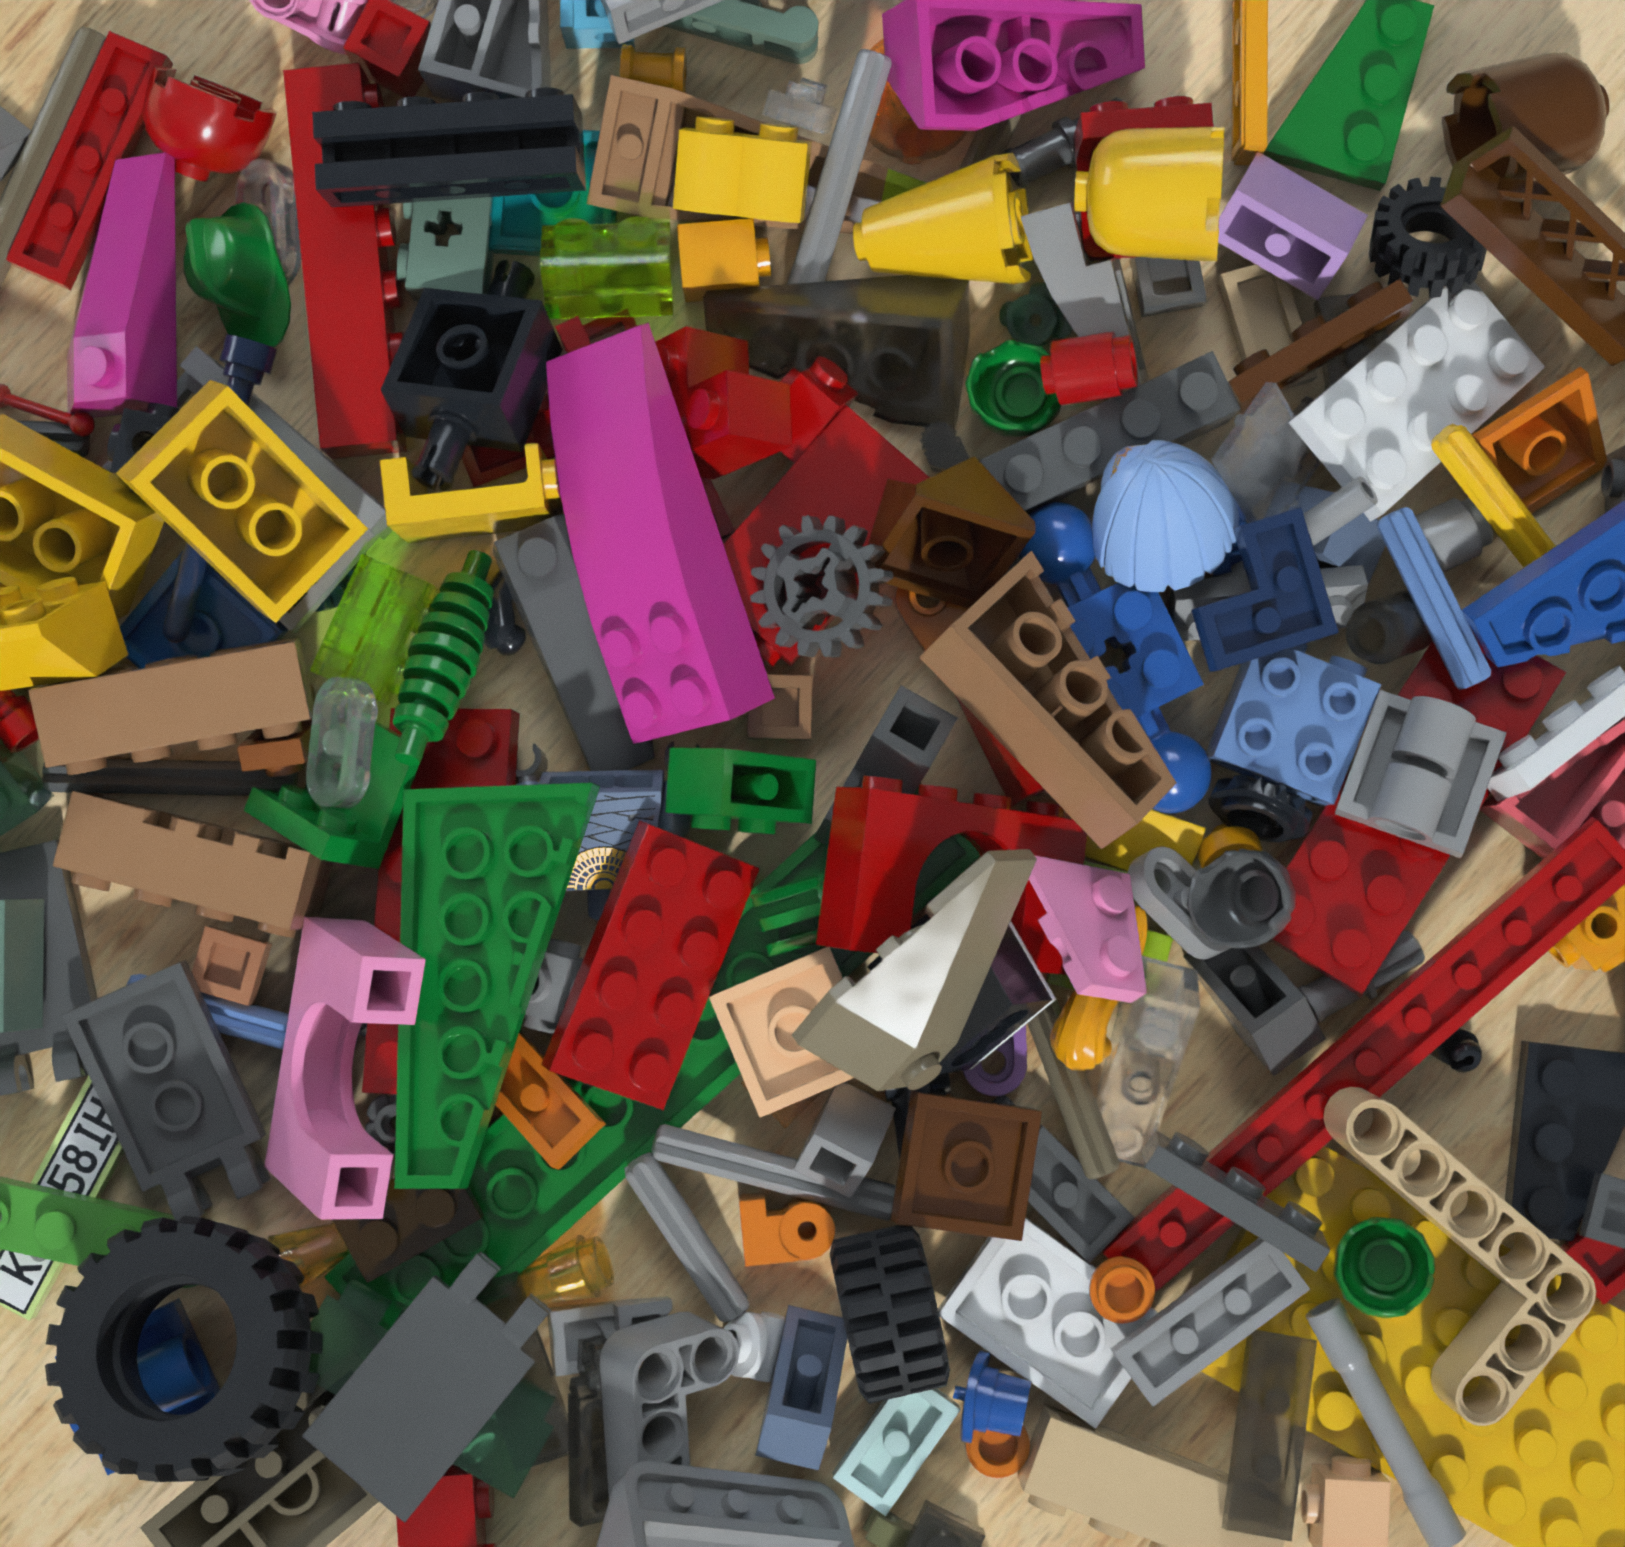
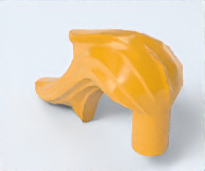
[1050,905,1147,1071]

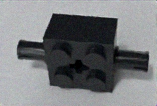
[381,260,563,491]

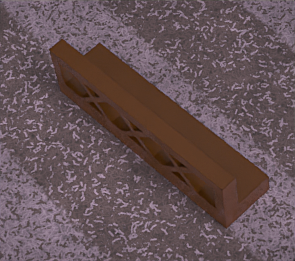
[1441,126,1625,366]

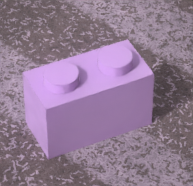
[1218,152,1368,300]

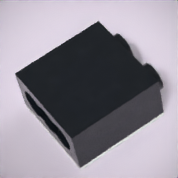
[867,895,1056,1075]

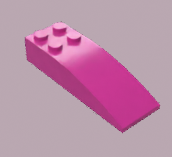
[546,323,775,744]

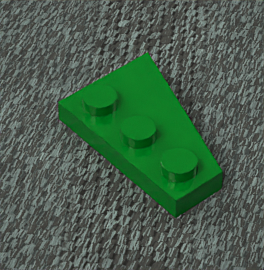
[1263,0,1435,191]

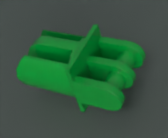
[750,873,825,957]

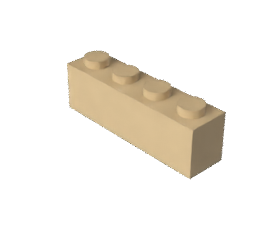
[1018,1404,1296,1547]

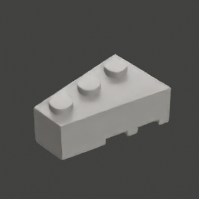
[418,0,551,102]

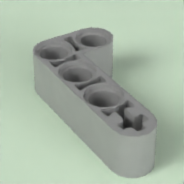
[600,1312,739,1499]

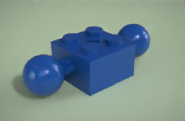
[1018,502,1212,814]

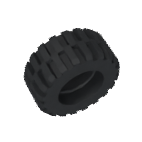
[45,1216,323,1482]

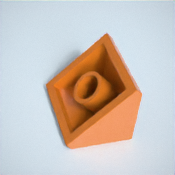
[1472,367,1607,514]

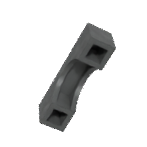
[980,351,1241,514]

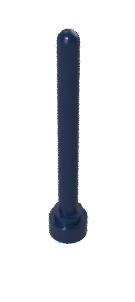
[163,335,277,643]

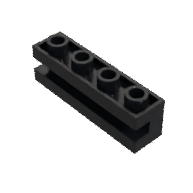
[312,87,586,208]

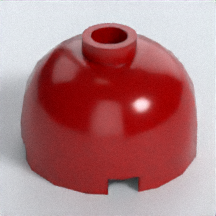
[143,65,277,182]

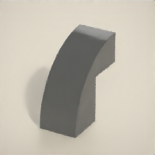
[813,685,958,846]

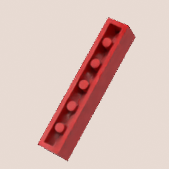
[283,62,407,459]

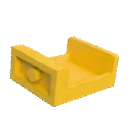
[380,443,563,544]

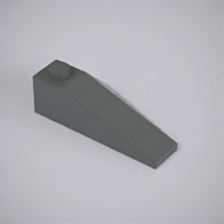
[493,514,655,771]

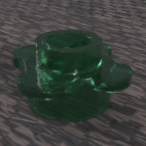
[999,282,1072,348]

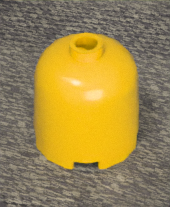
[1074,127,1225,261]

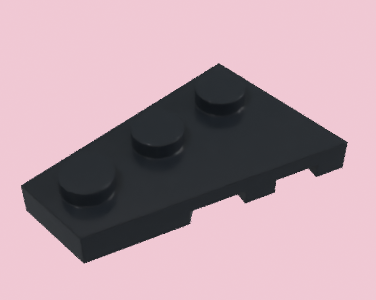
[1505,1040,1625,1241]

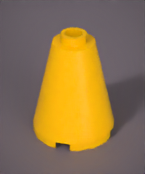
[853,152,1033,284]

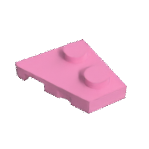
[1028,855,1147,1003]

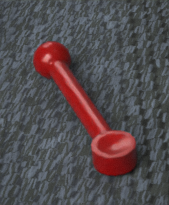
[0,384,95,437]

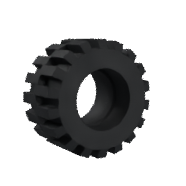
[830,1225,950,1404]

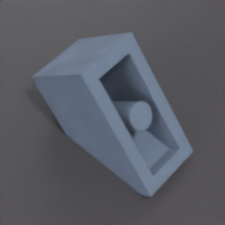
[755,1305,847,1470]

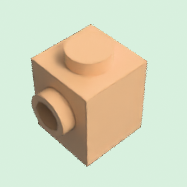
[1300,1455,1391,1547]

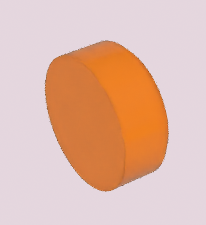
[964,1424,1030,1478]

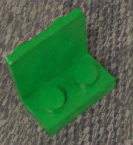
[244,704,424,869]

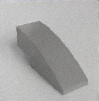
[1020,202,1149,389]

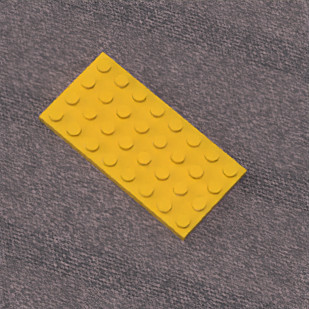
[1201,1146,1625,1547]

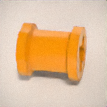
[620,45,687,93]

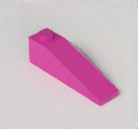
[882,0,1145,131]
[67,152,177,418]

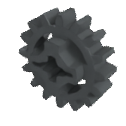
[750,515,893,658]

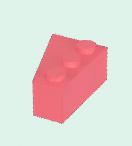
[1480,716,1625,859]

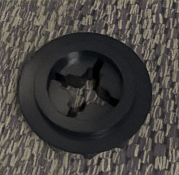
[1208,775,1313,842]

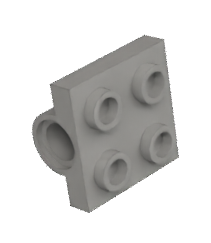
[1335,690,1507,858]

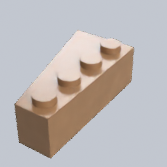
[920,551,1176,849]
[28,637,315,775]
[53,791,333,938]

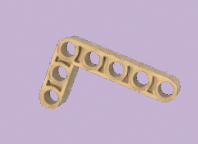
[1324,1087,1596,1426]

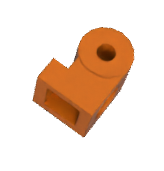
[738,1192,835,1267]

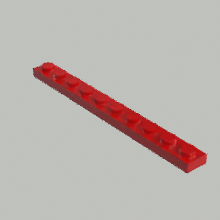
[1103,817,1625,1293]

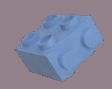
[1206,643,1382,806]

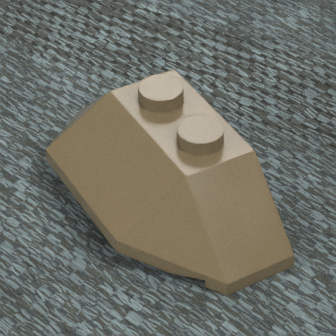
[140,1350,379,1547]

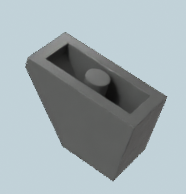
[1183,946,1326,1076]

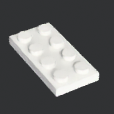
[1288,281,1545,522]

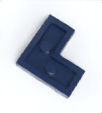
[1191,507,1339,672]

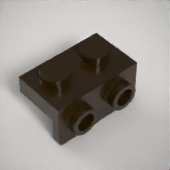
[332,1176,484,1283]

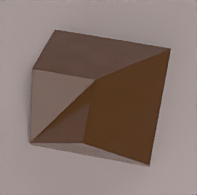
[868,456,1036,609]

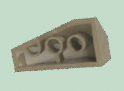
[792,849,1037,1091]

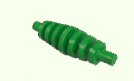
[393,550,494,766]

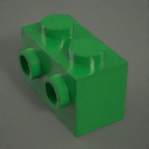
[665,748,816,835]

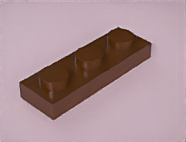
[1228,279,1414,414]

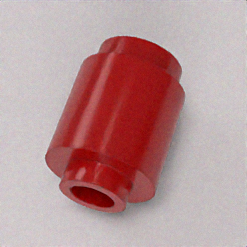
[1040,331,1138,405]

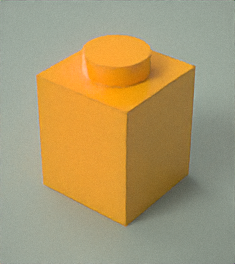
[677,218,771,303]

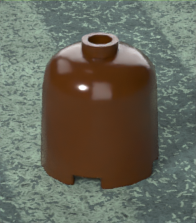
[1442,53,1610,181]

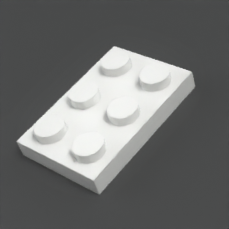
[938,1218,1159,1429]

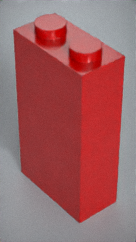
[723,405,930,668]

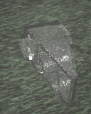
[1096,956,1200,1168]

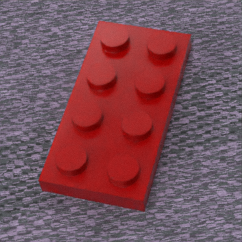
[541,820,760,1110]

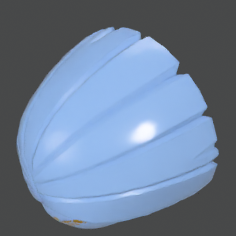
[1092,440,1239,592]

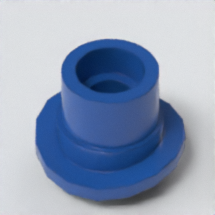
[953,1351,1032,1444]

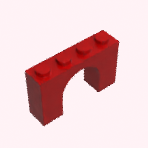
[816,776,1087,975]

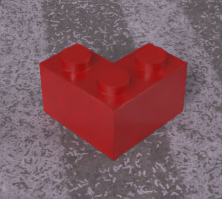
[655,326,792,479]

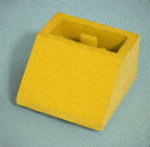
[0,577,129,691]

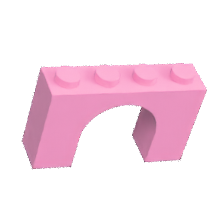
[264,917,426,1219]

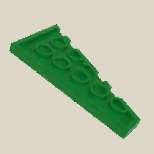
[394,783,600,1189]

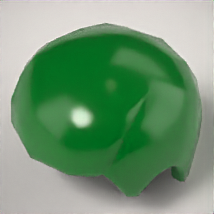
[965,339,1062,437]
[1333,1217,1435,1319]

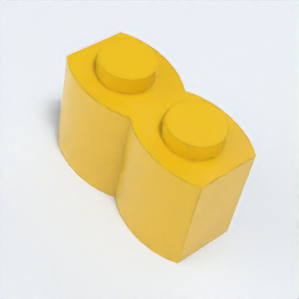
[673,116,812,223]

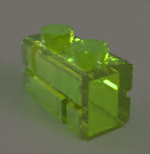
[540,216,674,319]
[309,554,439,705]

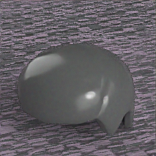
[1187,849,1296,949]

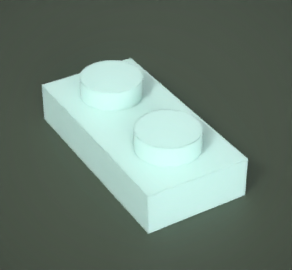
[832,1389,961,1516]

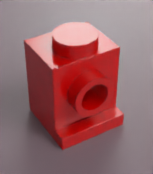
[780,357,859,463]

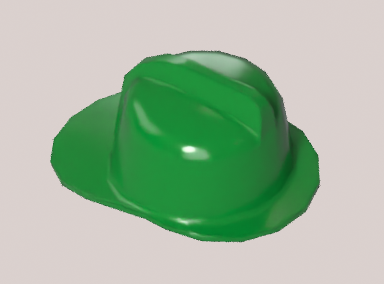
[183,202,291,348]

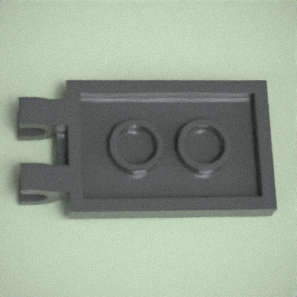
[0,840,97,1096]
[61,959,271,1221]
[302,1251,552,1523]

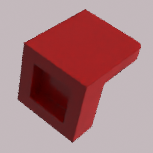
[343,0,431,98]

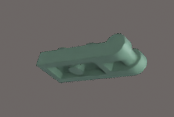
[664,0,819,64]

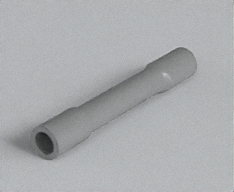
[1305,1298,1466,1547]

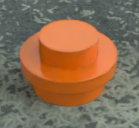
[1089,1257,1155,1324]

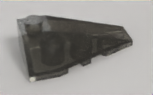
[703,275,970,430]

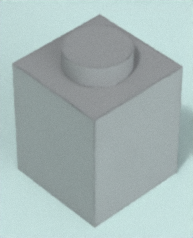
[793,1082,896,1199]

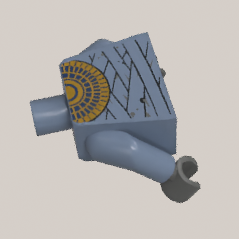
[516,741,700,920]

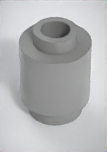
[1415,498,1493,572]

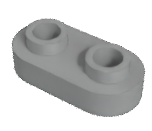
[1128,847,1230,959]

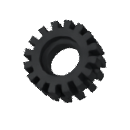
[1369,177,1487,298]

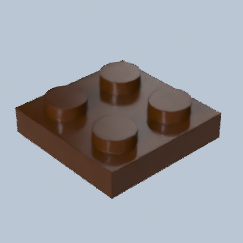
[890,1090,1042,1241]

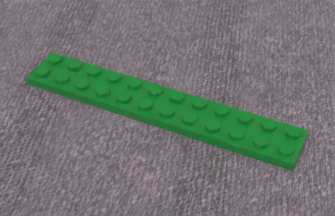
[324,783,980,1340]

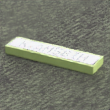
[0,1075,124,1321]

